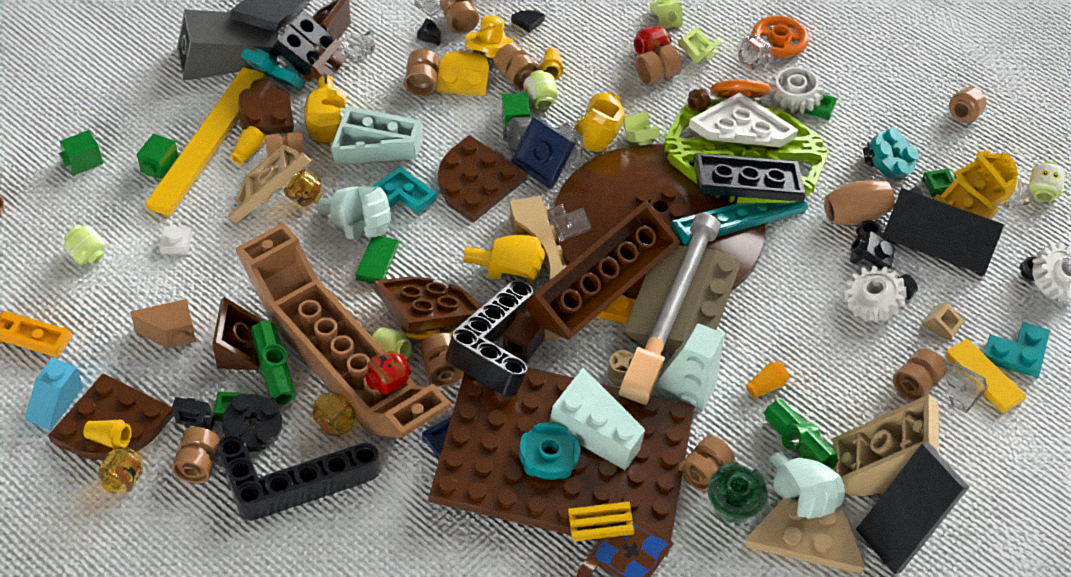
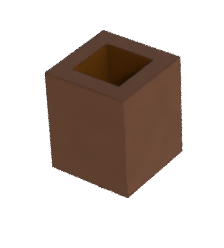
[503,312,544,363]

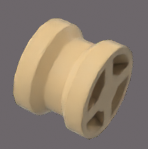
[608,350,634,386]

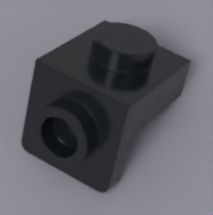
[850,231,895,270]
[172,397,215,431]

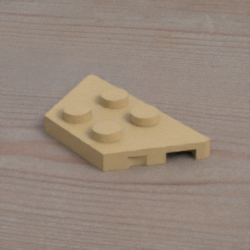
[228,145,311,224]
[745,498,864,574]

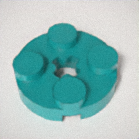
[869,127,919,180]
[519,422,580,479]

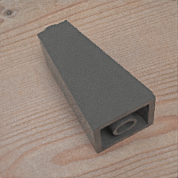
[177,9,281,80]

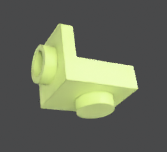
[649,0,683,29]
[678,26,722,64]
[623,112,661,146]

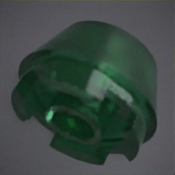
[707,462,768,523]

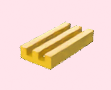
[568,501,634,542]

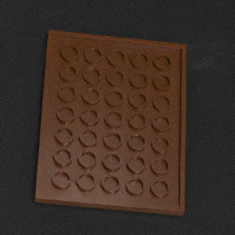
[428,367,695,557]

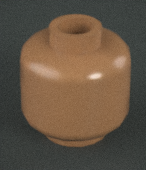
[949,87,987,123]

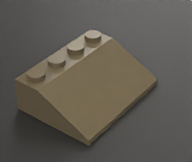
[622,245,742,355]

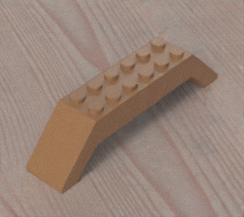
[236,223,451,438]

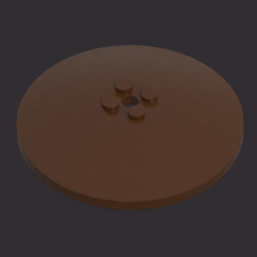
[553,144,765,299]

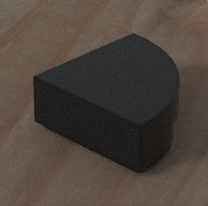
[511,10,545,32]
[417,18,441,45]

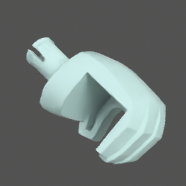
[317,186,391,240]
[769,452,845,519]

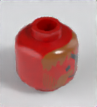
[633,25,671,55]
[365,351,411,395]

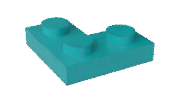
[241,48,305,91]
[372,167,437,214]
[984,322,1050,378]

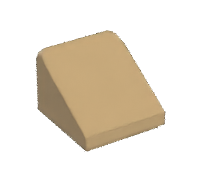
[922,301,964,340]

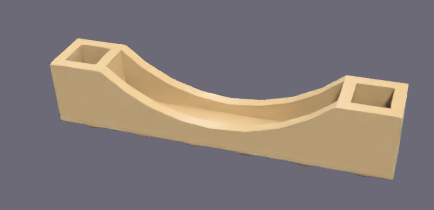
[509,196,578,341]

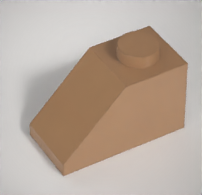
[130,299,196,348]

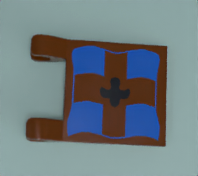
[576,513,674,577]

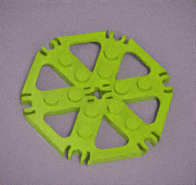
[663,99,828,204]

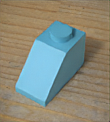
[25,357,83,431]

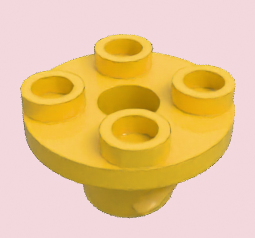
[465,15,514,58]

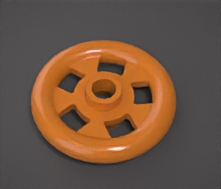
[751,15,809,58]
[710,80,771,99]

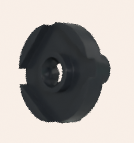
[222,394,282,452]

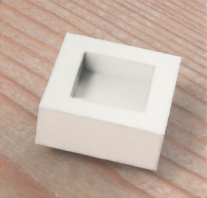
[159,226,192,255]

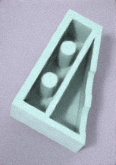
[331,106,423,165]
[653,323,725,411]
[550,368,645,470]

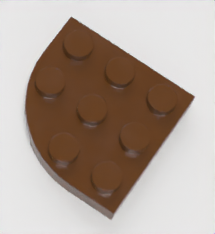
[438,135,527,222]
[374,277,481,333]
[48,373,174,460]

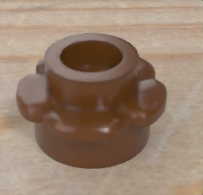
[687,89,711,113]

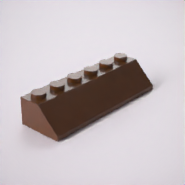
[522,200,681,340]

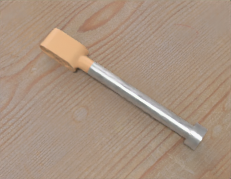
[619,213,721,405]

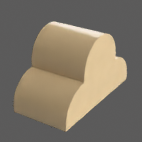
[832,395,939,496]

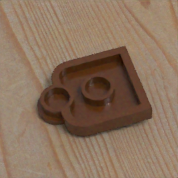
[238,79,294,133]

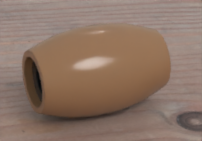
[824,179,895,226]

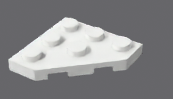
[689,92,798,147]

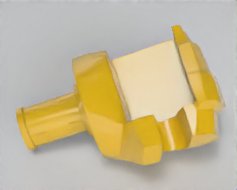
[304,76,347,143]
[574,92,624,152]
[463,235,545,286]

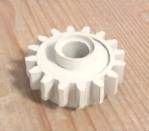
[769,67,824,114]
[1032,242,1071,303]
[844,266,907,323]

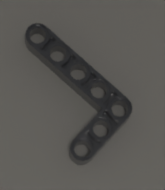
[445,281,533,396]
[218,435,380,521]

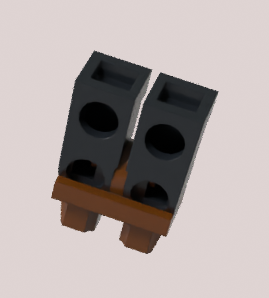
[269,11,347,84]

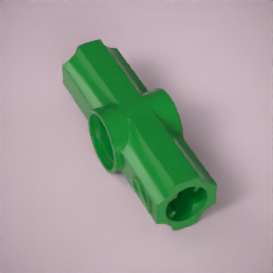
[251,320,296,405]
[763,399,839,469]

